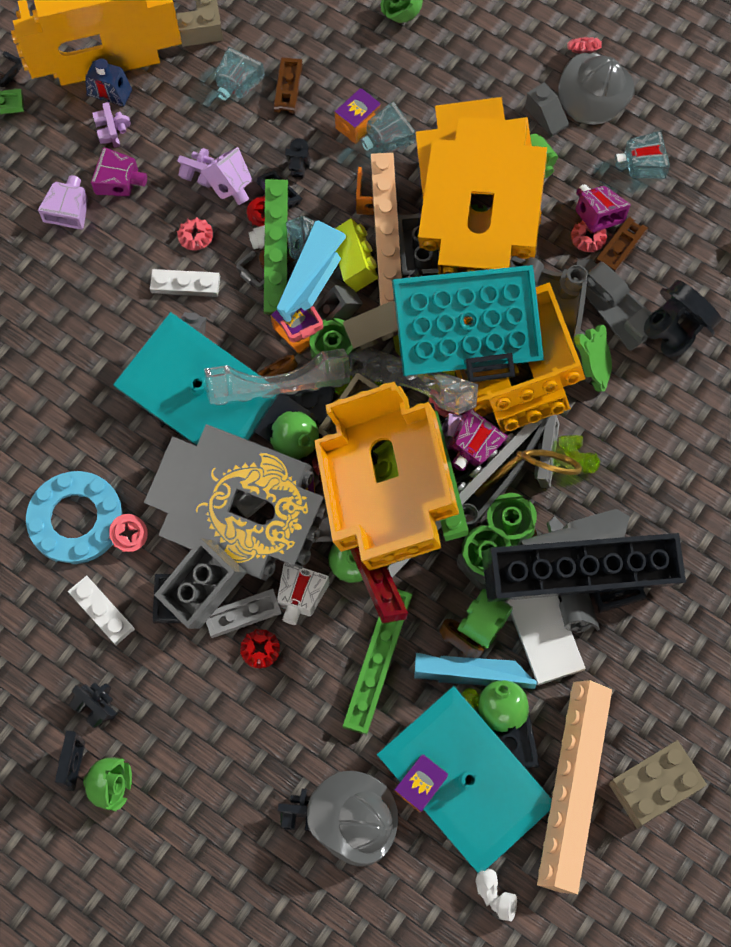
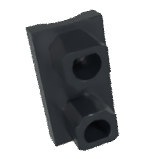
[285,138,311,177]
[69,683,118,728]
[278,788,311,832]

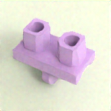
[93,102,130,148]
[178,148,214,188]

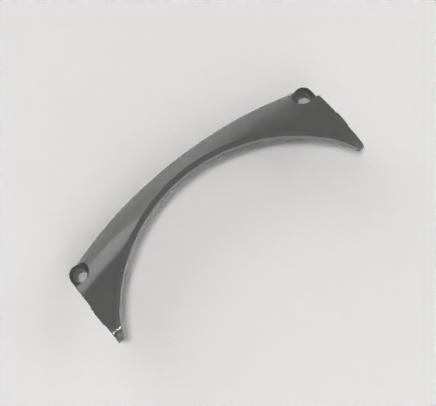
[440,256,588,532]

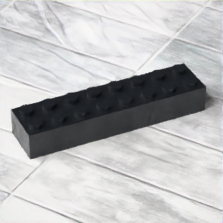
[481,533,686,602]

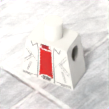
[277,562,329,625]

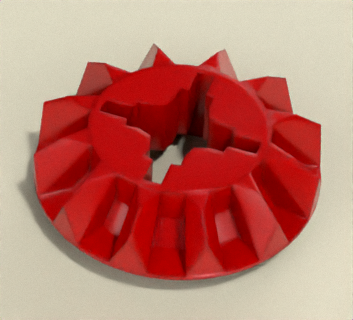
[247,196,265,227]
[240,629,280,668]

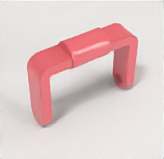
[280,306,323,342]

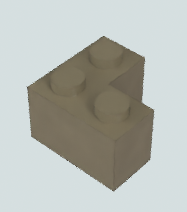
[176,0,224,47]

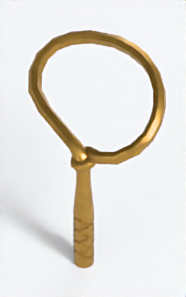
[474,450,582,497]

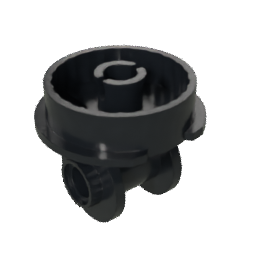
[644,280,722,357]

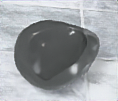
[558,53,635,125]
[307,771,398,866]

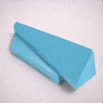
[277,221,346,322]
[414,653,537,689]

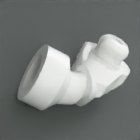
[476,869,517,921]

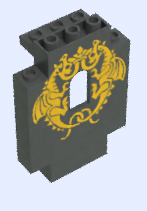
[144,424,328,581]

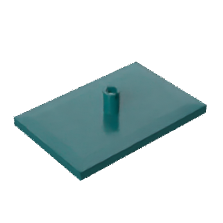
[392,265,544,376]
[113,312,284,446]
[376,686,552,873]

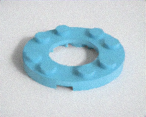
[26,471,123,564]

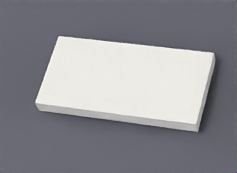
[506,596,585,685]

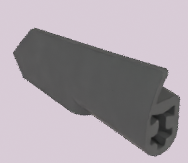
[574,259,652,351]
[517,509,630,545]
[547,516,600,632]

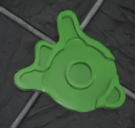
[574,325,612,392]

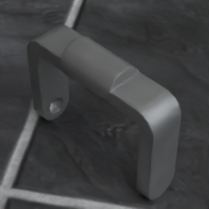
[236,251,264,290]

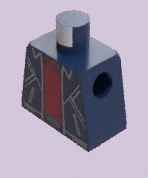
[86,59,132,107]

